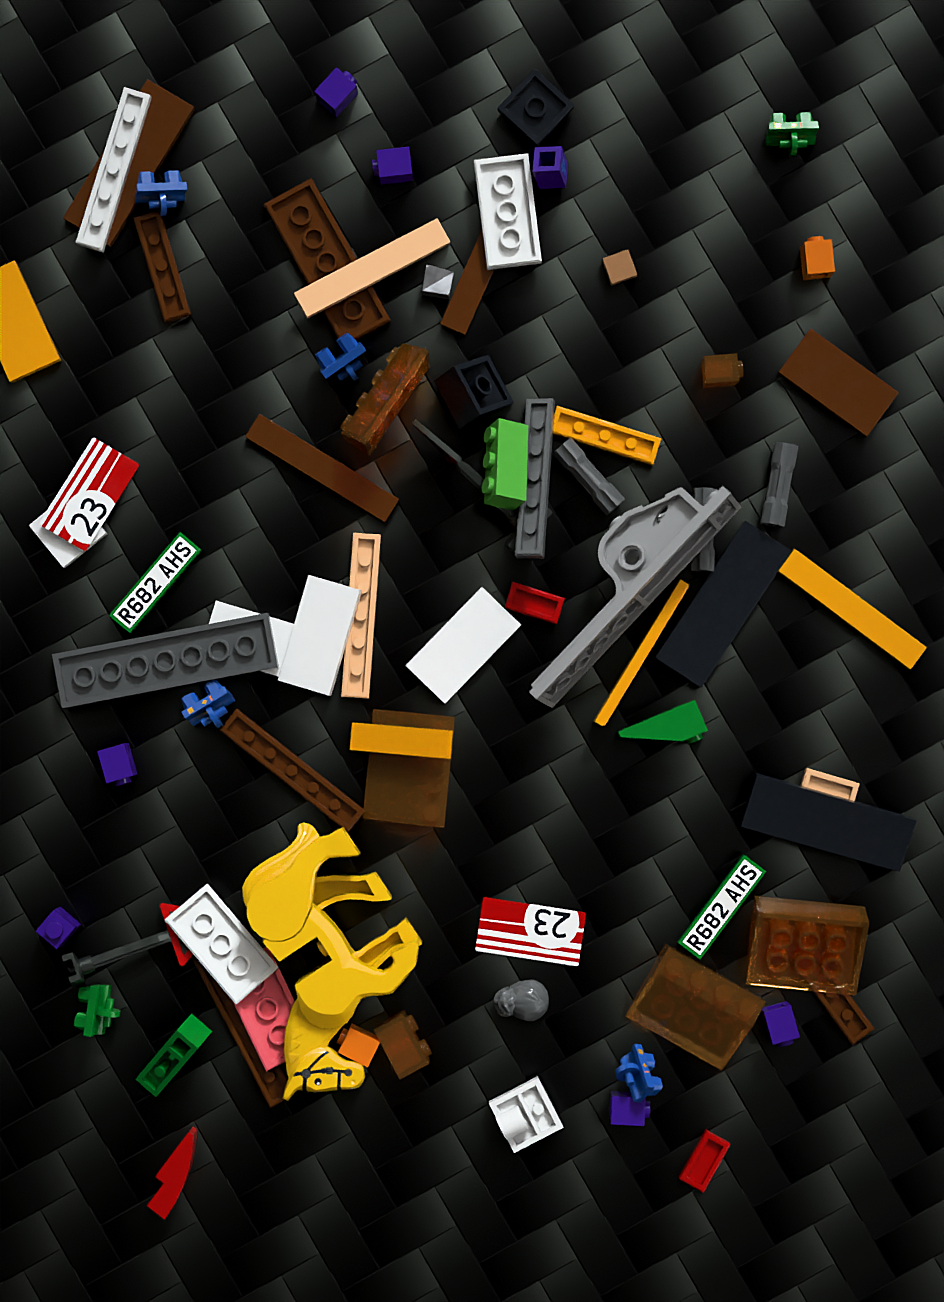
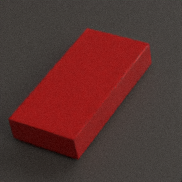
[505,582,565,625]
[679,1129,731,1193]

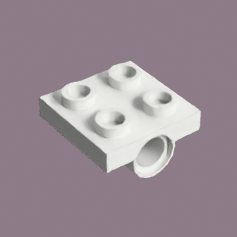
[489,1076,563,1153]

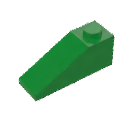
[617,700,708,744]
[135,1013,212,1097]

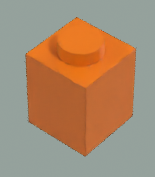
[800,236,835,280]
[336,1023,381,1067]

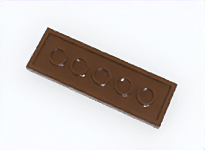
[63,79,195,247]
[264,178,391,341]

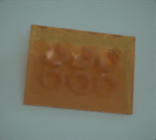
[340,343,431,456]
[363,709,455,828]
[746,896,869,995]
[625,944,766,1070]

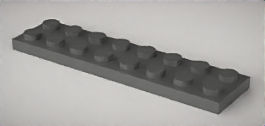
[52,613,279,708]

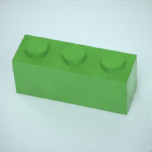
[482,418,528,511]

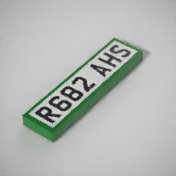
[109,532,202,633]
[677,854,766,959]

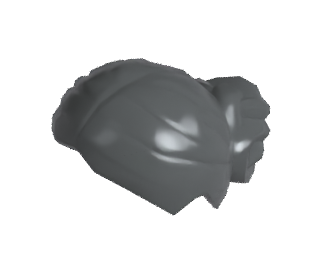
[493,979,549,1021]

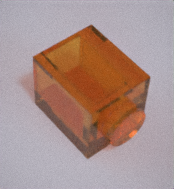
[701,353,743,388]

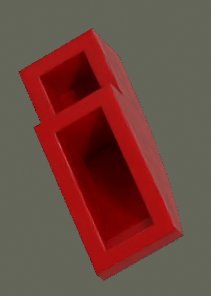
[147,1127,197,1219]

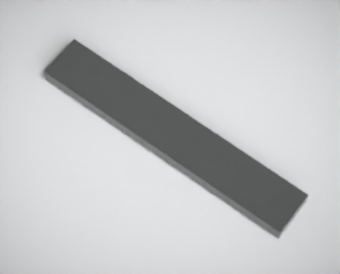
[515,398,555,558]

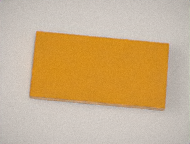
[0,260,61,383]

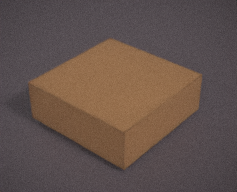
[602,249,637,286]

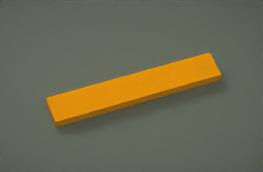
[778,549,927,669]
[594,579,689,726]

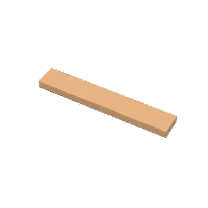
[294,219,450,319]
[341,533,381,698]

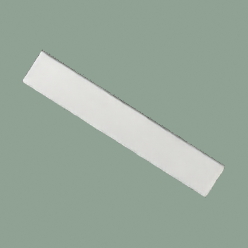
[76,87,152,253]

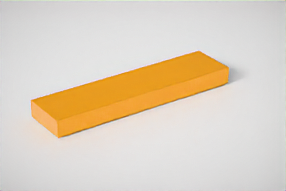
[553,406,661,465]
[350,723,453,759]

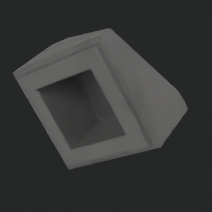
[422,265,454,299]

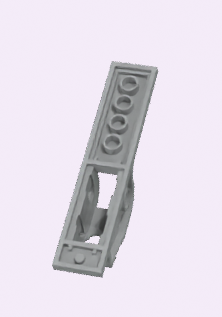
[529,486,741,708]

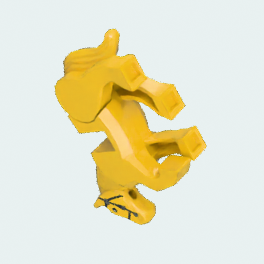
[242,822,422,1101]

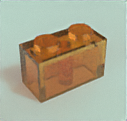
[374,1011,432,1079]

